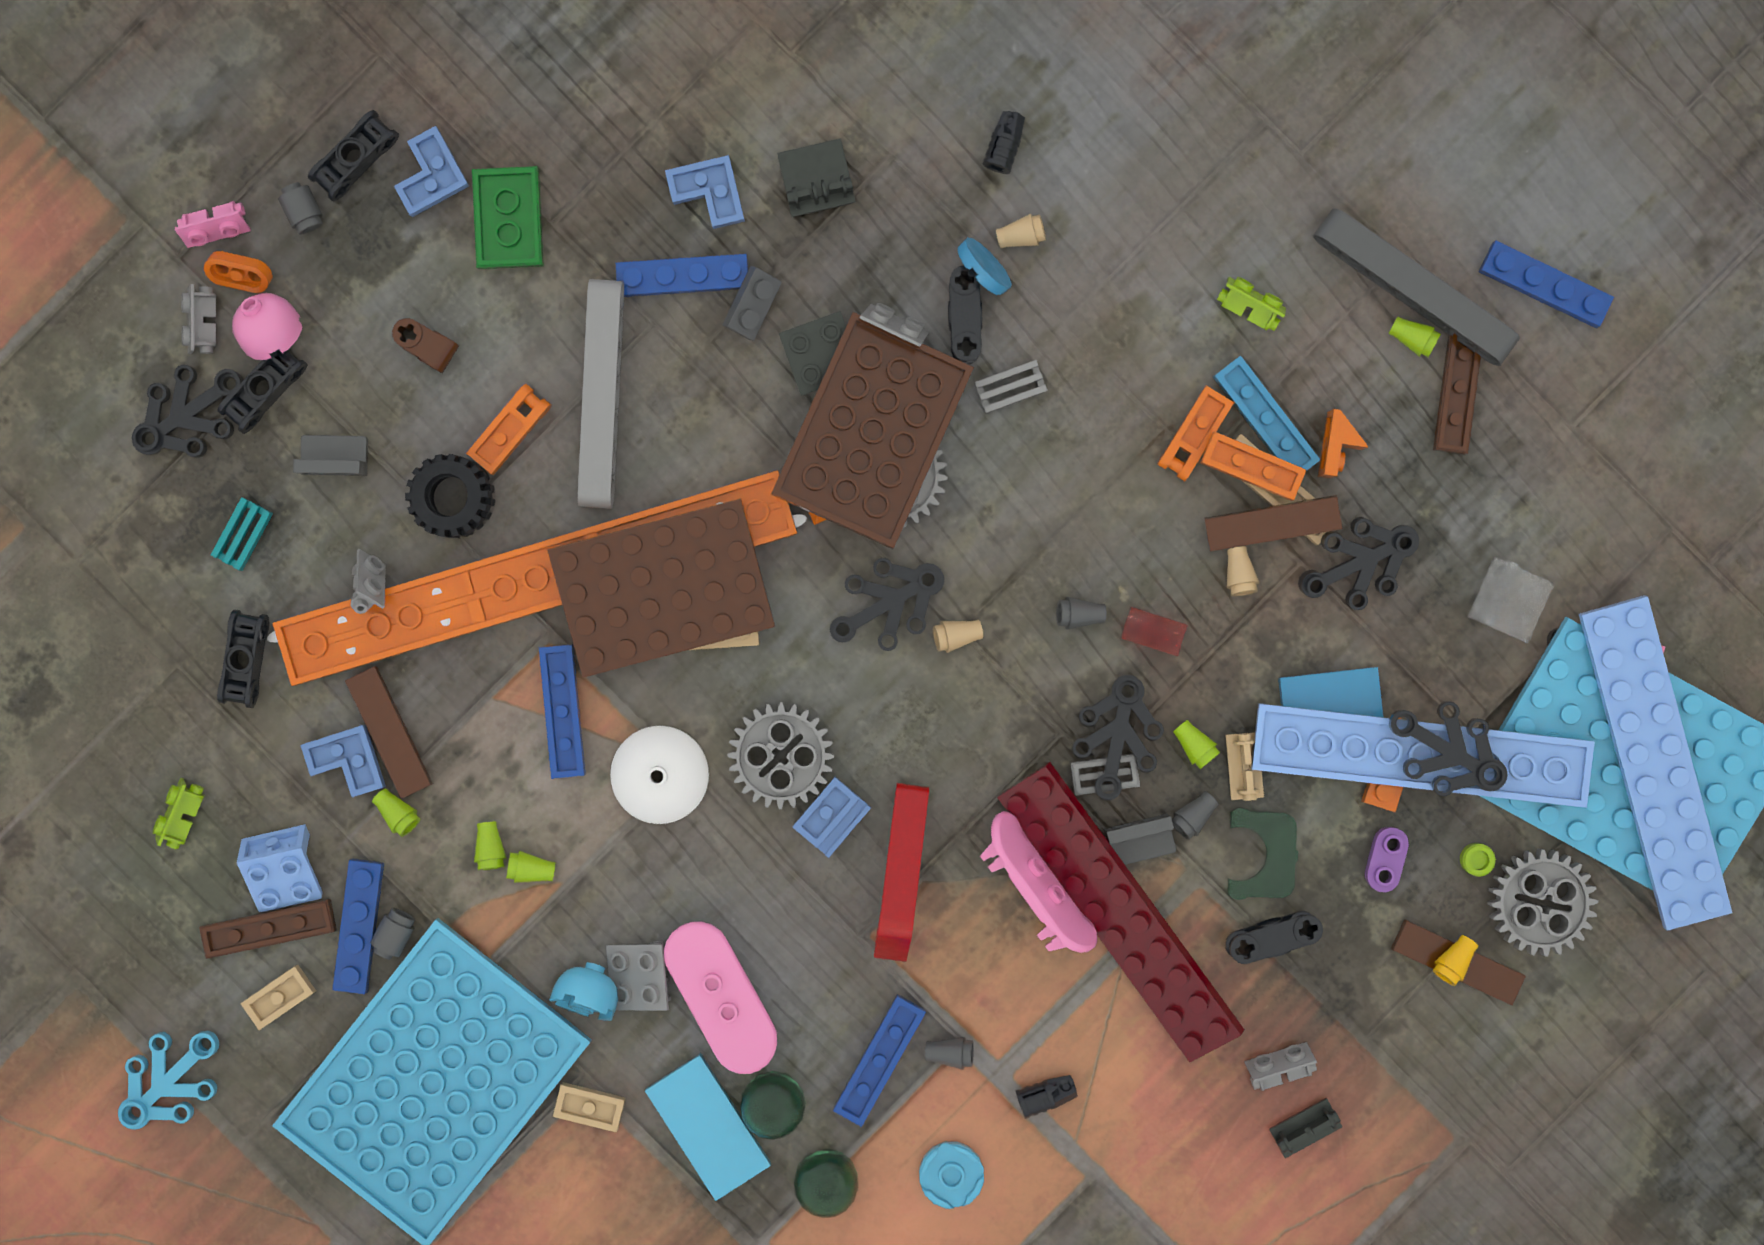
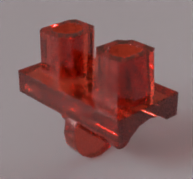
[1120,607,1188,656]

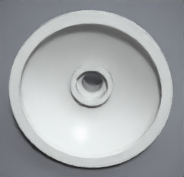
[610,726,709,824]

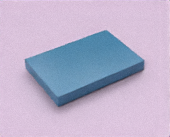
[1278,667,1383,717]

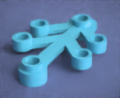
[118,1031,219,1130]

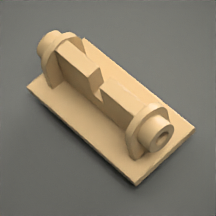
[1225,732,1264,801]

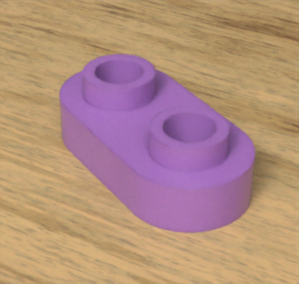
[1365,827,1409,892]

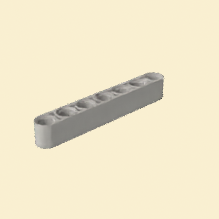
[578,279,624,509]

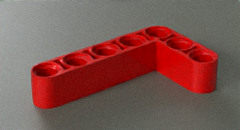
[874,783,929,962]

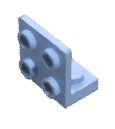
[237,824,323,912]

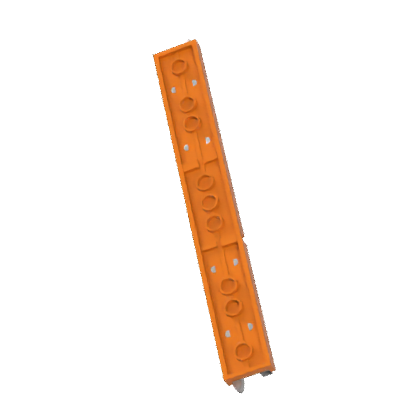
[267,470,807,686]

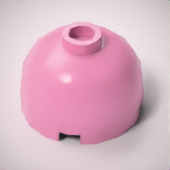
[232,293,302,360]

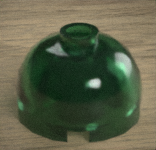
[740,1071,806,1140]
[793,1149,859,1218]

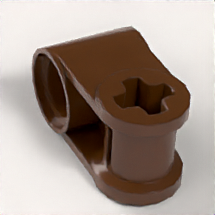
[392,318,460,374]

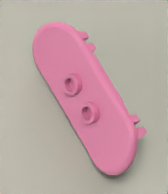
[980,811,1097,953]
[664,921,777,1074]

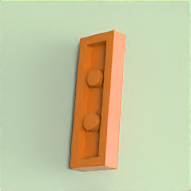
[1200,432,1306,501]

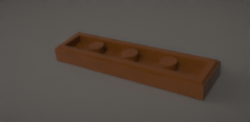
[1433,333,1481,455]
[1205,495,1343,551]
[345,666,433,799]
[199,899,337,959]
[1391,919,1526,1005]

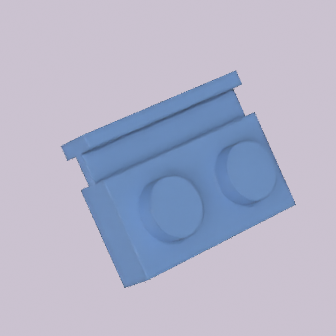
[792,776,871,858]

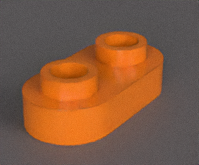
[204,251,273,293]

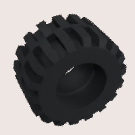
[405,454,495,538]

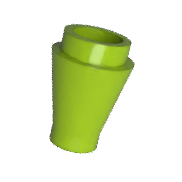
[1389,317,1441,358]
[1173,720,1220,769]
[372,788,421,837]
[474,821,507,870]
[506,850,556,883]

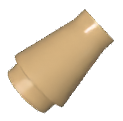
[996,214,1046,248]
[1227,546,1260,596]
[933,620,983,653]

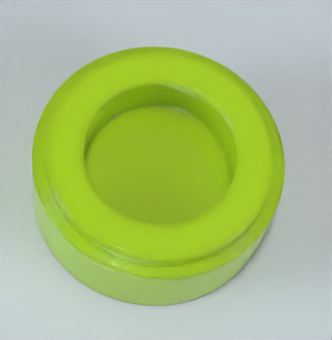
[1460,843,1496,877]

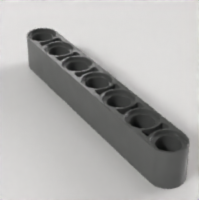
[1313,208,1520,366]

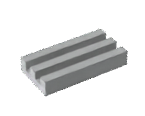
[974,360,1048,414]
[1070,754,1140,796]

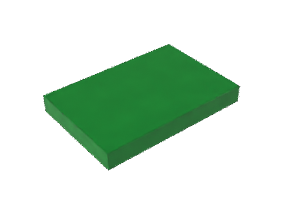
[472,166,544,269]

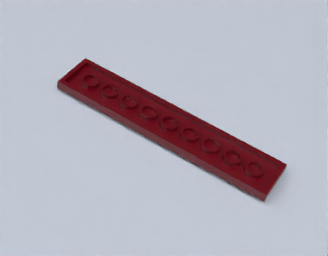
[997,762,1245,1062]

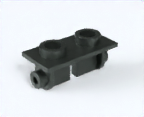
[1269,1098,1342,1158]

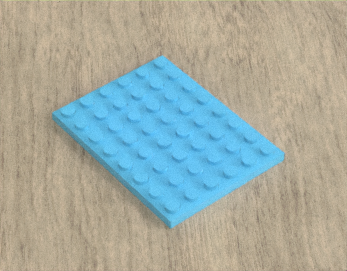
[1480,617,1764,890]
[272,918,592,1245]

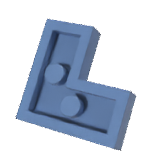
[394,126,469,217]
[665,155,745,229]
[300,724,386,797]

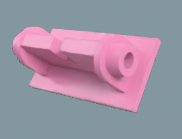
[175,201,251,248]

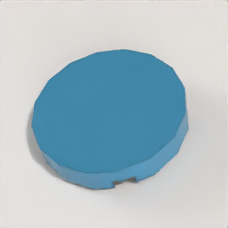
[957,237,1012,295]

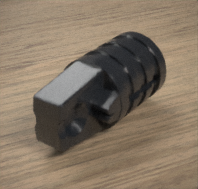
[982,111,1025,174]
[1015,1075,1078,1119]

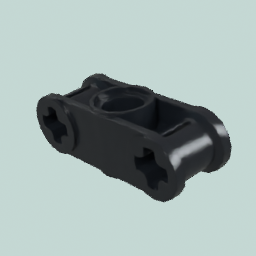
[308,110,399,202]
[948,265,982,364]
[217,349,308,434]
[217,609,269,708]
[1225,911,1323,964]

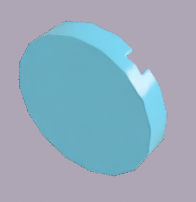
[919,1141,984,1209]

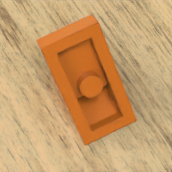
[1318,409,1368,479]

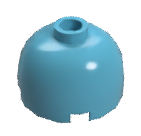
[549,962,618,1021]

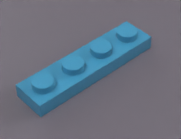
[1213,356,1320,471]

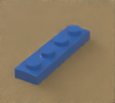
[1478,241,1614,328]
[615,254,748,297]
[539,644,586,779]
[332,859,384,994]
[833,994,926,1127]

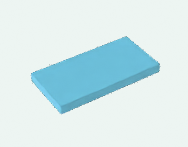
[645,1053,771,1201]

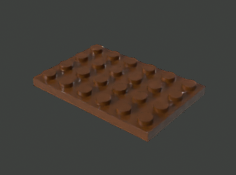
[771,312,974,549]
[547,498,775,678]

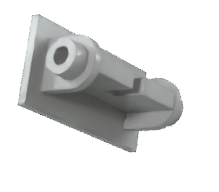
[181,284,217,354]
[351,549,386,614]
[1244,1042,1317,1091]

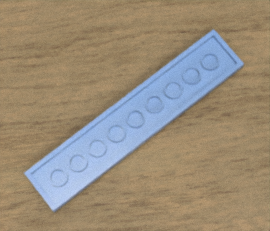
[1579,595,1732,931]
[1251,703,1595,808]

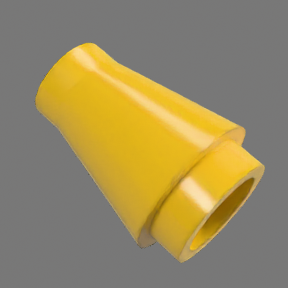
[1433,935,1478,986]

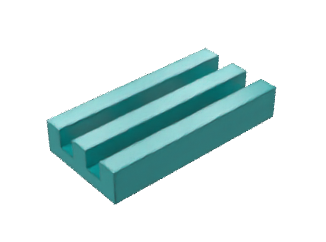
[211,497,273,571]

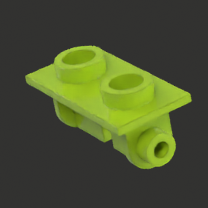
[1216,277,1286,331]
[152,778,205,849]

